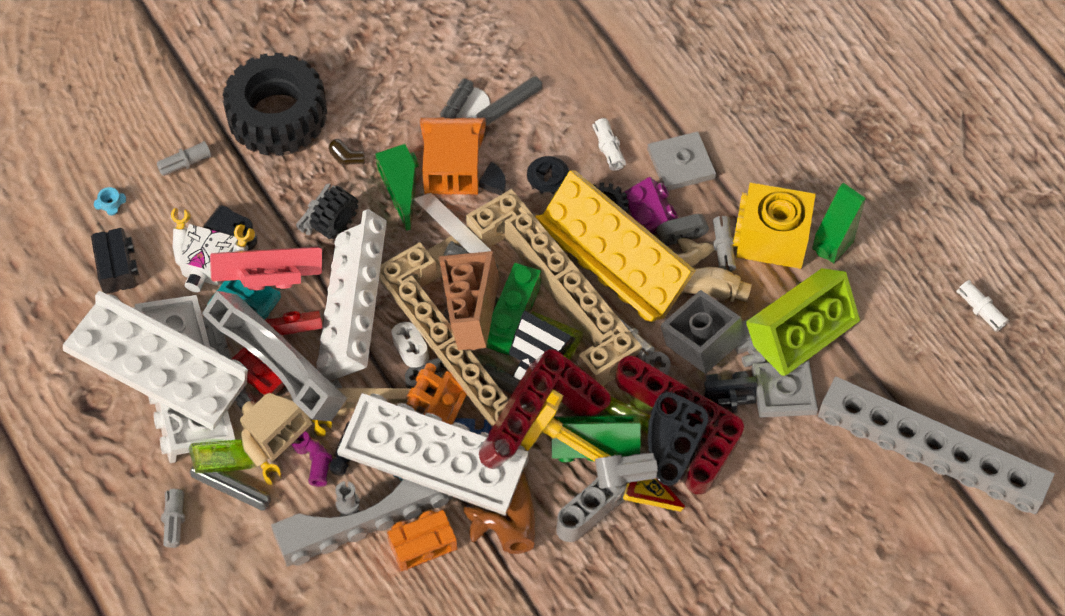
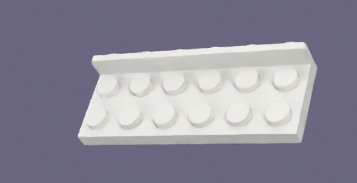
[317,209,387,381]
[63,291,248,430]
[135,295,235,463]
[337,393,529,515]

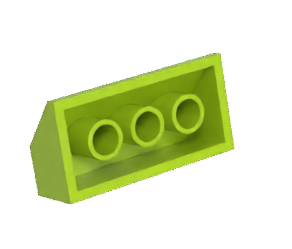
[746,268,860,376]

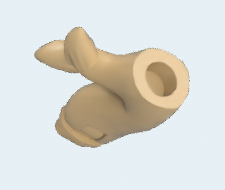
[677,238,752,302]

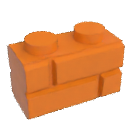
[387,510,457,572]

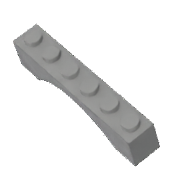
[202,291,347,421]
[271,479,453,567]

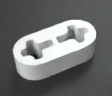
[392,322,429,367]

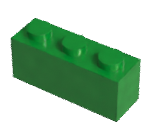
[486,262,541,356]
[551,415,640,462]

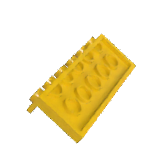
[535,170,696,322]

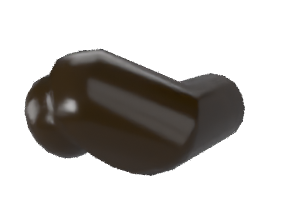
[328,139,365,165]

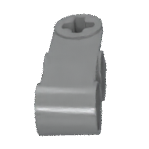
[556,477,627,542]

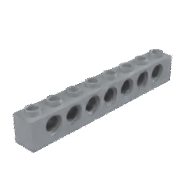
[818,376,1054,515]

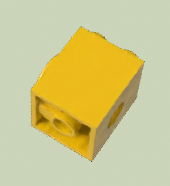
[733,183,816,269]

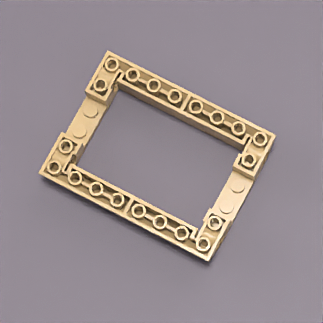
[379,189,642,428]

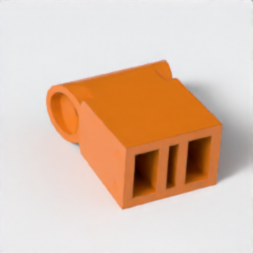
[420,118,486,195]

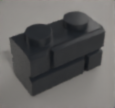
[91,228,140,294]

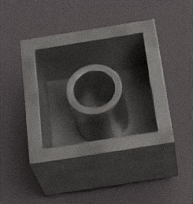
[661,290,746,374]

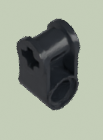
[202,205,257,251]

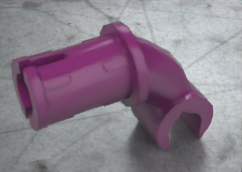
[291,431,333,487]

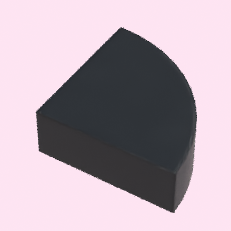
[479,162,506,195]

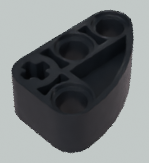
[648,392,711,485]

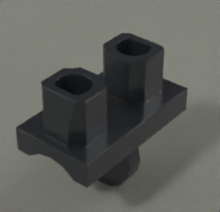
[704,371,757,414]

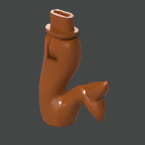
[463,466,535,554]

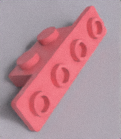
[210,247,322,290]

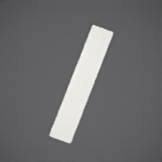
[414,193,491,253]

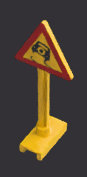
[521,390,685,512]

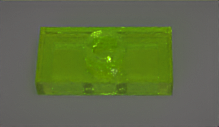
[188,439,254,474]

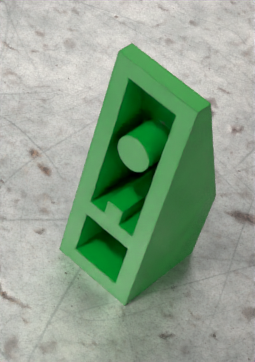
[375,144,419,231]
[812,183,866,264]

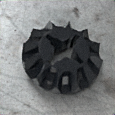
[527,156,569,195]

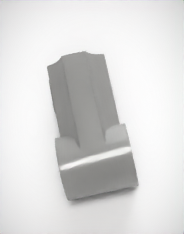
[595,453,657,489]

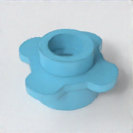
[94,187,126,216]

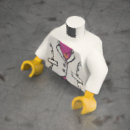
[171,208,255,292]

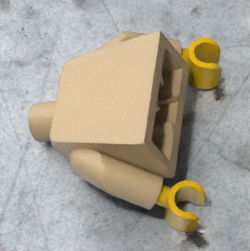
[240,393,332,485]

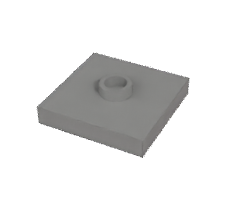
[647,131,716,191]
[751,361,818,418]

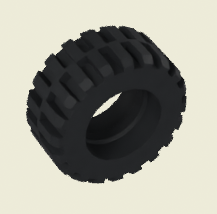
[223,53,327,156]

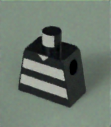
[509,311,576,380]

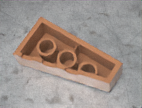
[438,251,500,350]

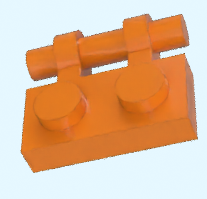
[406,363,467,425]

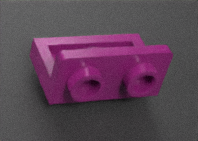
[624,177,678,235]

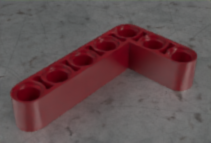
[479,349,611,469]
[615,356,744,495]

